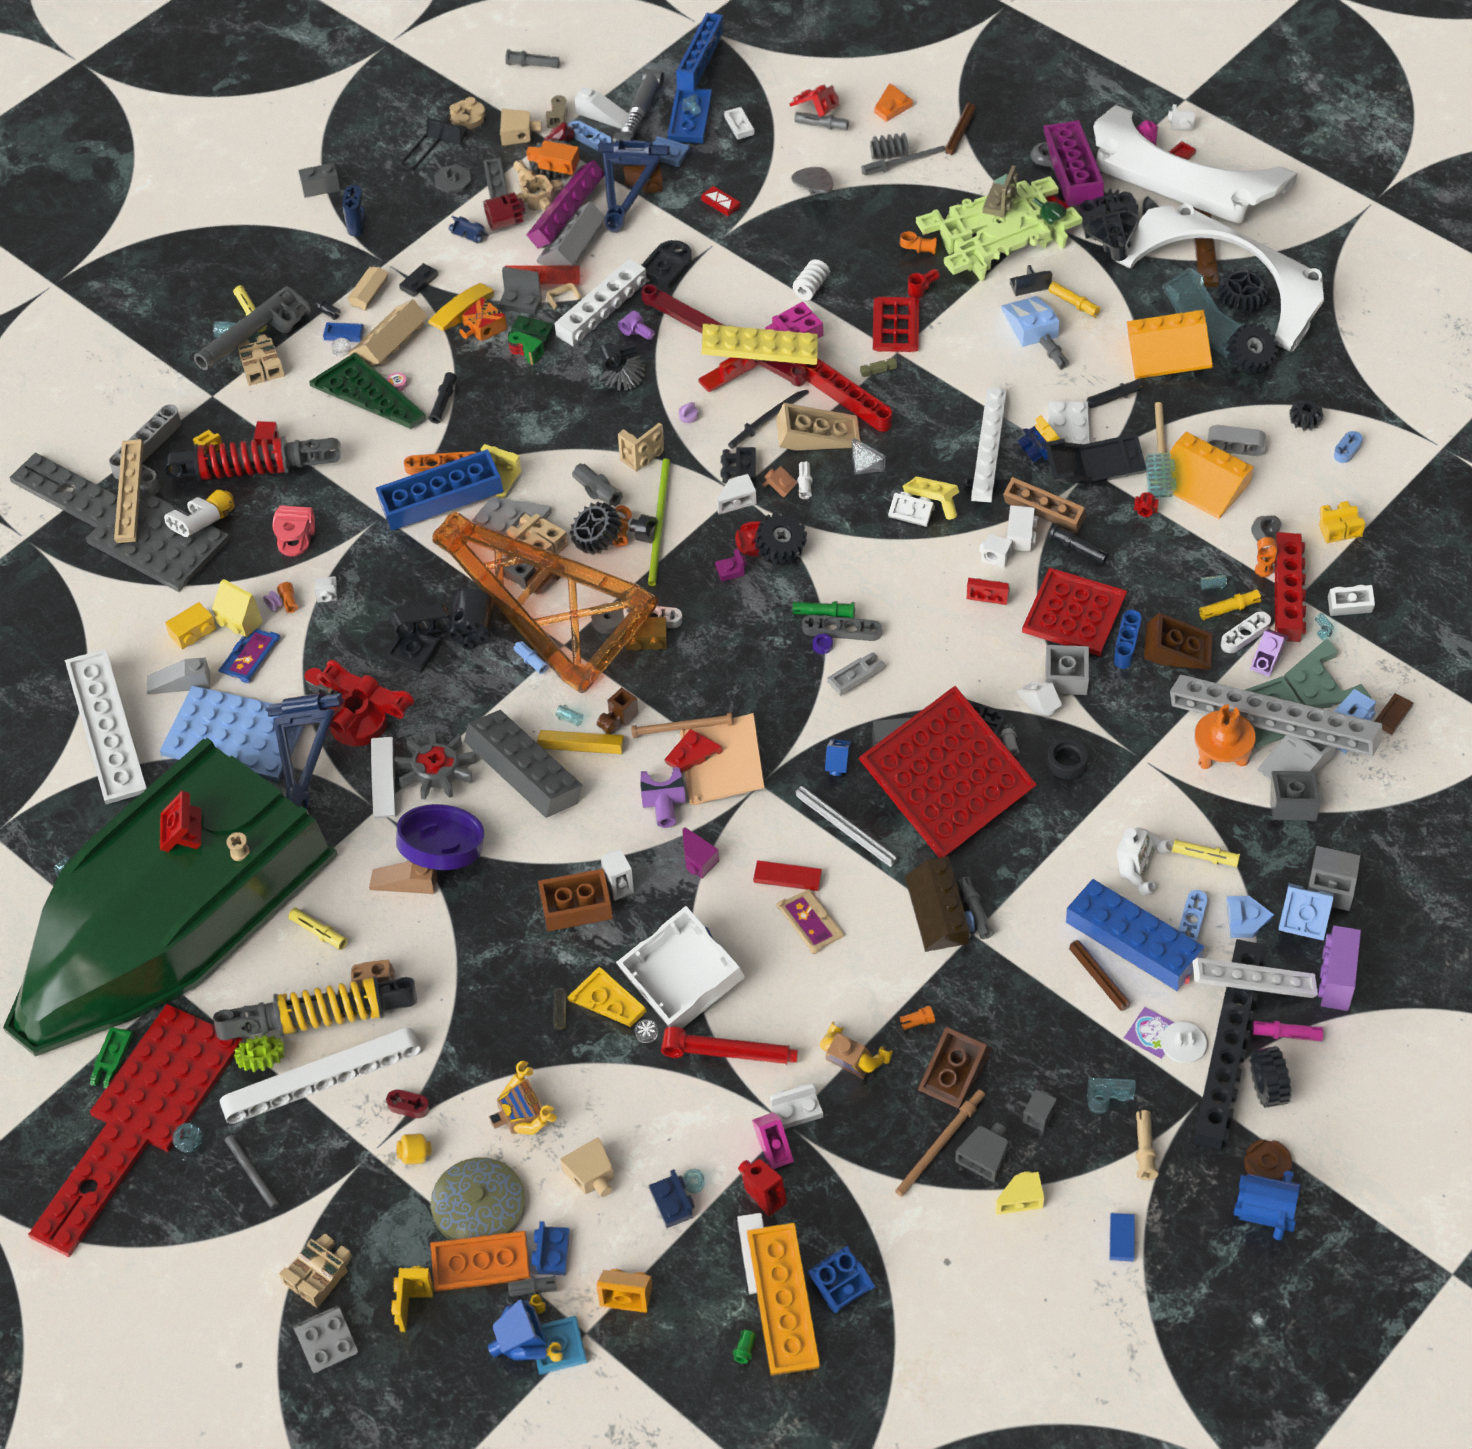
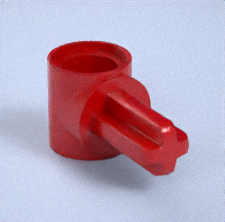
[908,269,940,299]

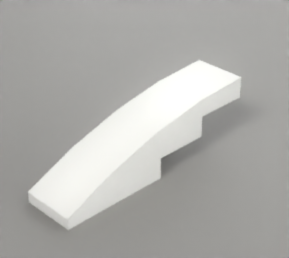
[371,737,396,818]

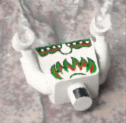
[1117,827,1173,895]

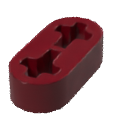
[386,1089,430,1118]

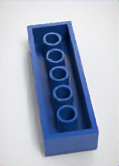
[375,449,504,531]
[1066,879,1205,991]

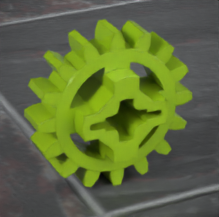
[234,1035,285,1072]

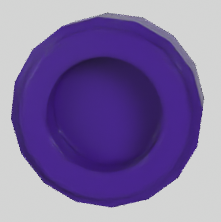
[812,634,833,654]

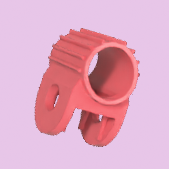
[273,505,315,556]

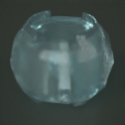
[172,1123,202,1152]

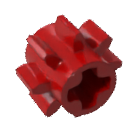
[1134,492,1159,517]

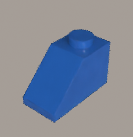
[825,739,852,776]

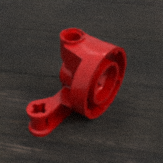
[317,660,415,747]

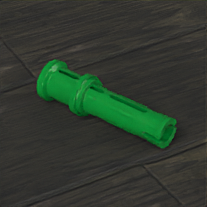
[792,601,855,618]

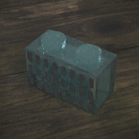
[1145,453,1176,498]

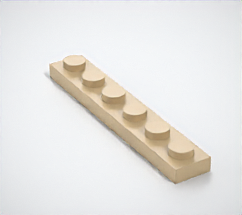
[114,439,144,543]

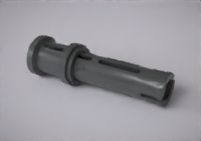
[505,49,559,68]

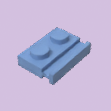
[653,136,690,167]

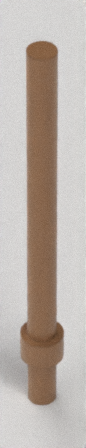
[895,1089,985,1197]

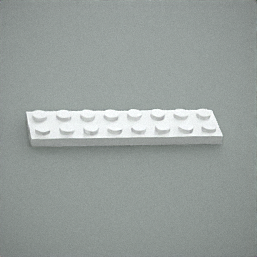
[65,649,147,804]

